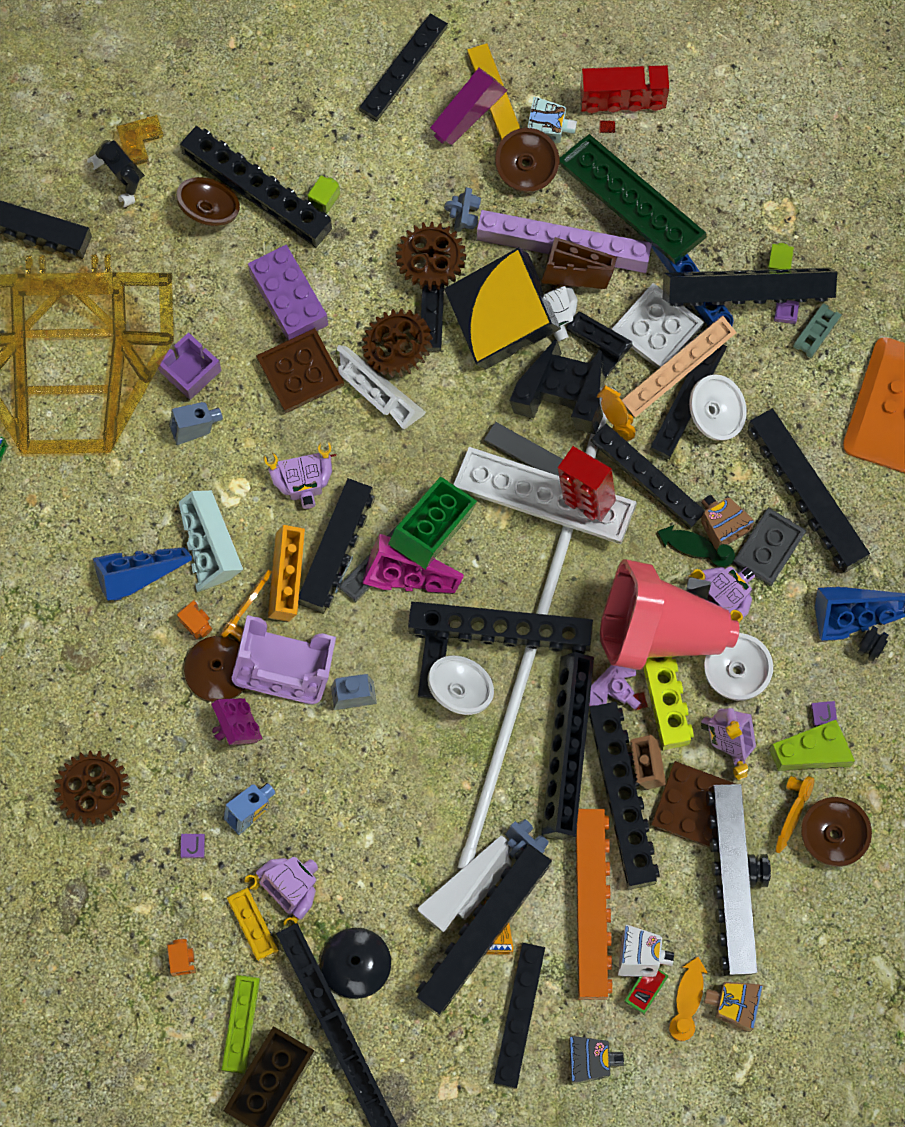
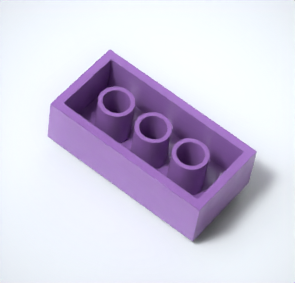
[248,244,328,341]

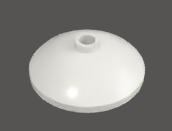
[689,375,747,441]
[704,633,773,701]
[428,656,494,715]

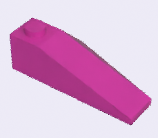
[363,534,464,593]

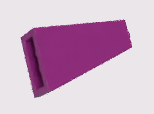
[430,68,507,145]

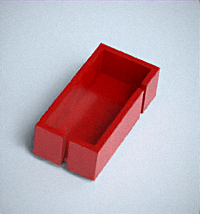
[580,65,669,113]
[558,446,616,522]

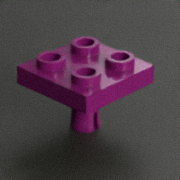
[211,698,263,745]

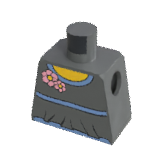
[569,1036,624,1085]

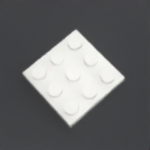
[612,283,704,368]

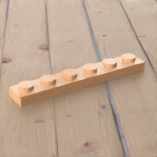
[621,316,737,418]

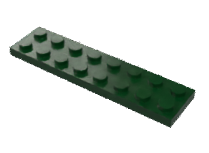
[559,134,707,264]

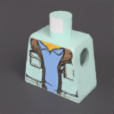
[528,97,577,143]

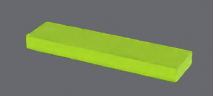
[222,975,260,1074]

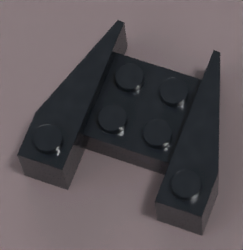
[509,339,605,435]

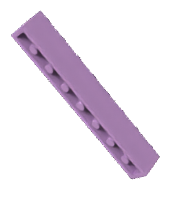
[477,210,652,273]

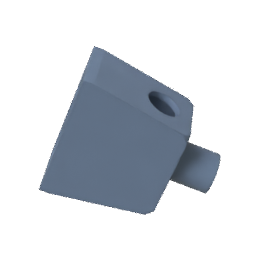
[169,402,223,445]
[331,674,377,710]

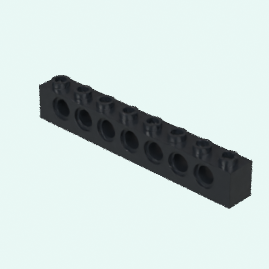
[180,126,332,248]
[408,601,593,654]
[541,652,594,840]
[588,702,660,890]

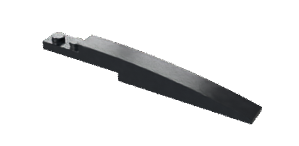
[276,923,398,1127]

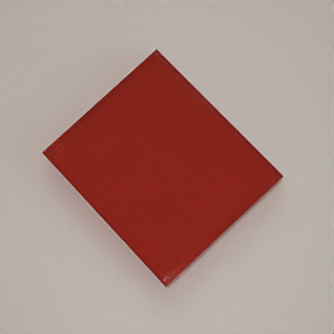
[600,120,615,133]
[633,692,648,711]

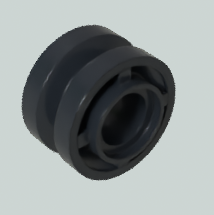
[857,626,889,662]
[747,854,771,887]

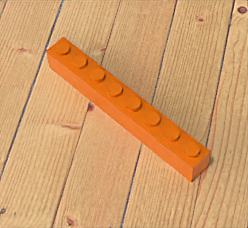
[576,809,612,1000]

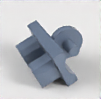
[444,187,481,232]
[505,819,549,858]

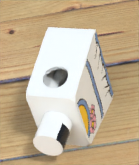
[618,925,674,977]

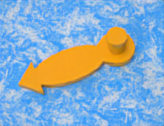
[597,385,636,441]
[220,569,272,642]
[775,776,814,853]
[669,957,708,1041]

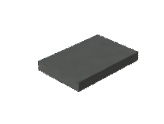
[733,507,807,586]

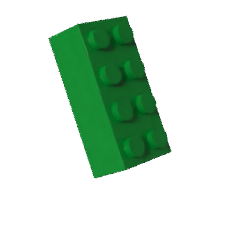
[388,476,477,570]

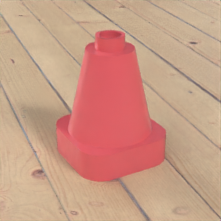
[600,559,739,670]

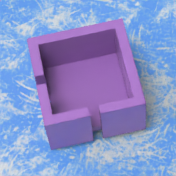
[157,332,222,400]

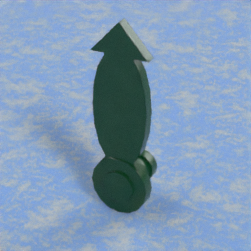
[657,525,735,568]

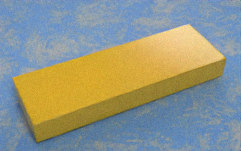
[227,887,279,961]

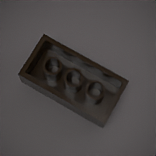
[223,1026,316,1127]

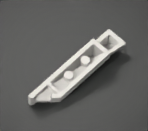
[337,345,426,429]
[418,836,513,932]

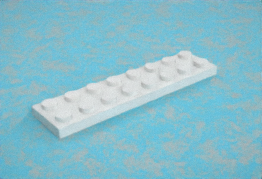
[454,447,637,544]

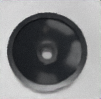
[321,928,391,999]

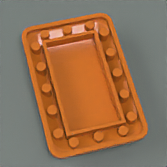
[843,337,905,473]

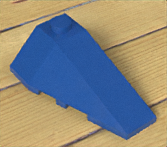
[93,547,192,600]

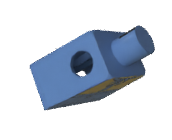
[224,783,275,835]

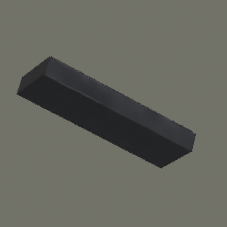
[566,311,633,361]

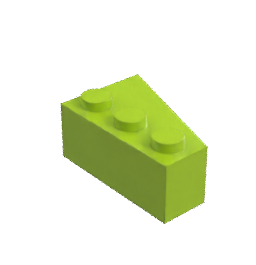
[769,719,855,771]

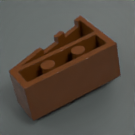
[541,237,617,289]

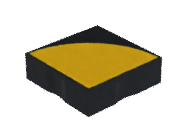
[444,247,561,370]

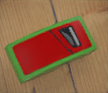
[624,969,668,1015]

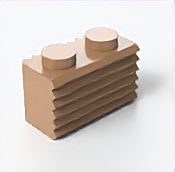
[630,735,666,790]

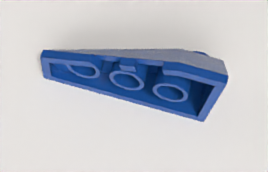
[815,587,905,641]

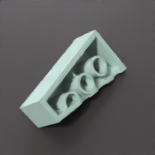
[179,490,243,592]

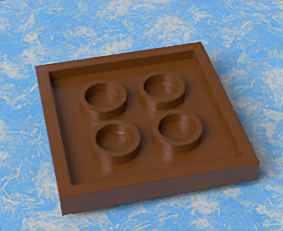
[256,328,344,413]
[651,761,736,848]

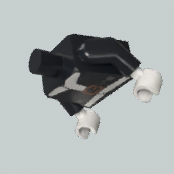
[87,140,145,207]

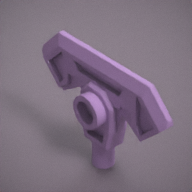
[589,665,641,710]

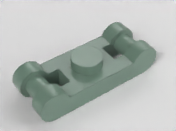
[793,303,842,359]

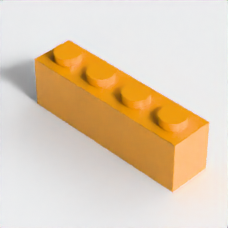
[268,525,305,622]

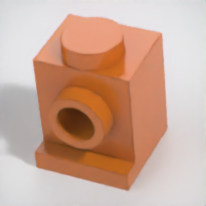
[177,600,213,640]
[167,939,196,976]

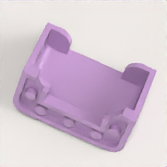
[232,615,336,704]

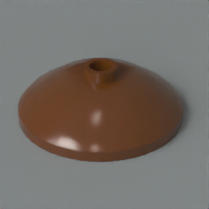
[495,128,559,192]
[176,177,240,226]
[184,636,246,702]
[801,797,872,867]

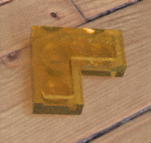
[116,115,164,165]

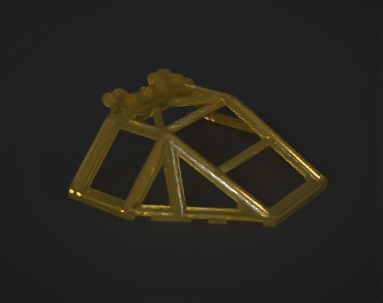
[0,254,175,454]

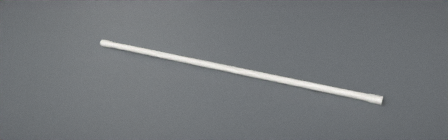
[457,388,616,870]

